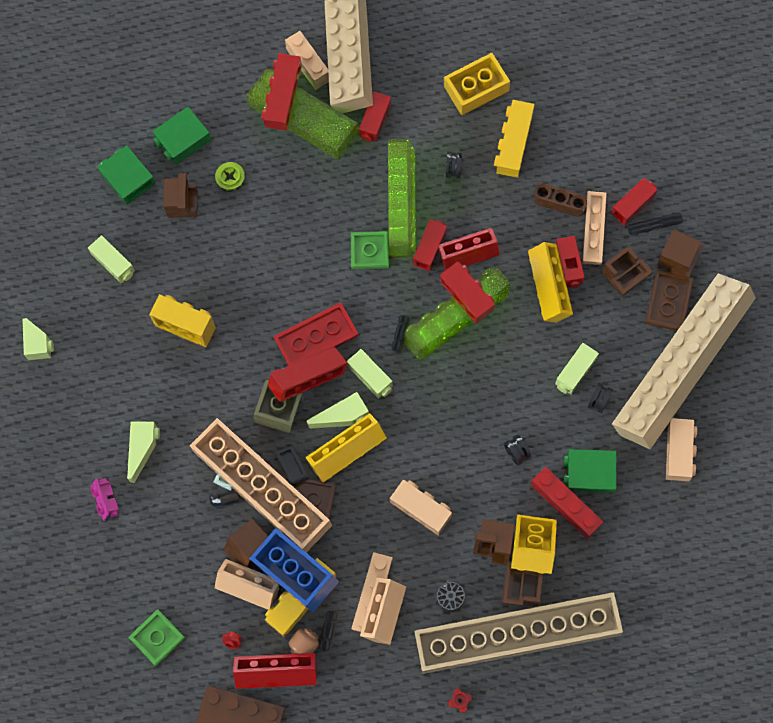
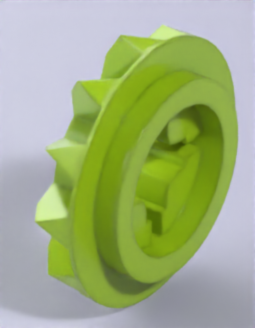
[215,162,245,191]

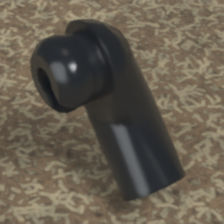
[209,493,239,507]

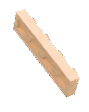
[583,191,606,265]
[352,552,393,632]

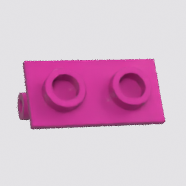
[91,478,119,521]

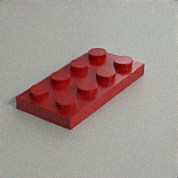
[273,302,359,365]

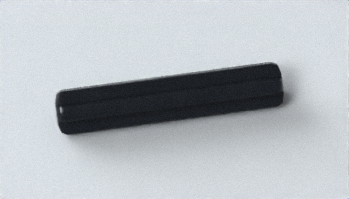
[628,213,683,235]

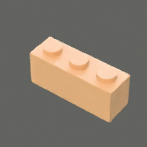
[285,31,329,90]
[666,418,697,481]
[390,480,452,535]
[215,559,280,610]
[360,578,406,645]

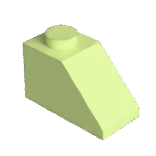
[23,318,54,360]

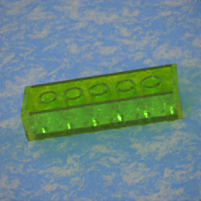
[246,68,358,160]
[388,139,416,258]
[405,266,510,362]

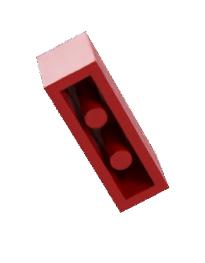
[438,228,500,271]
[440,262,495,324]

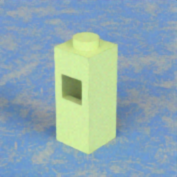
[88,235,135,283]
[555,343,599,395]
[347,349,393,399]

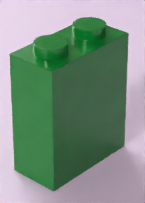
[152,107,211,165]
[97,145,156,205]
[563,449,616,494]

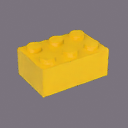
[444,53,510,115]
[149,294,216,347]
[511,515,557,574]

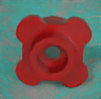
[222,631,242,649]
[448,689,472,713]

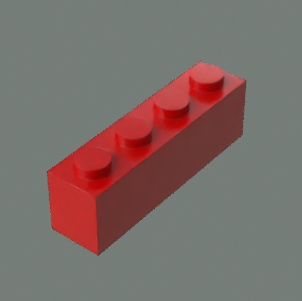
[261,53,302,131]
[268,347,347,402]
[531,467,603,540]
[233,653,317,689]

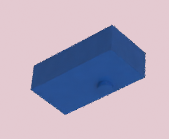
[249,528,339,613]

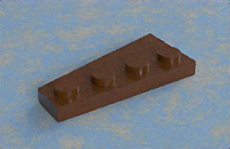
[196,686,285,723]

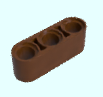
[534,183,587,217]

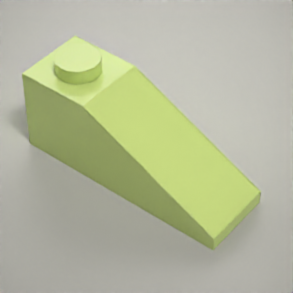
[307,392,369,429]
[127,422,160,483]

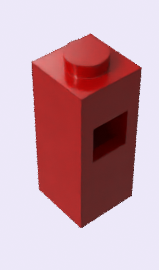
[359,92,391,142]
[611,178,658,226]
[413,220,447,272]
[555,236,584,288]

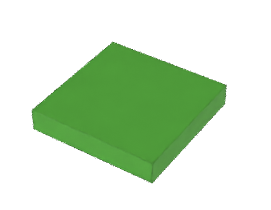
[351,231,389,269]
[128,609,185,666]

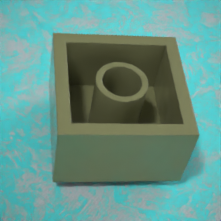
[253,380,302,434]

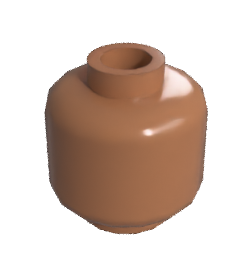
[289,628,319,654]

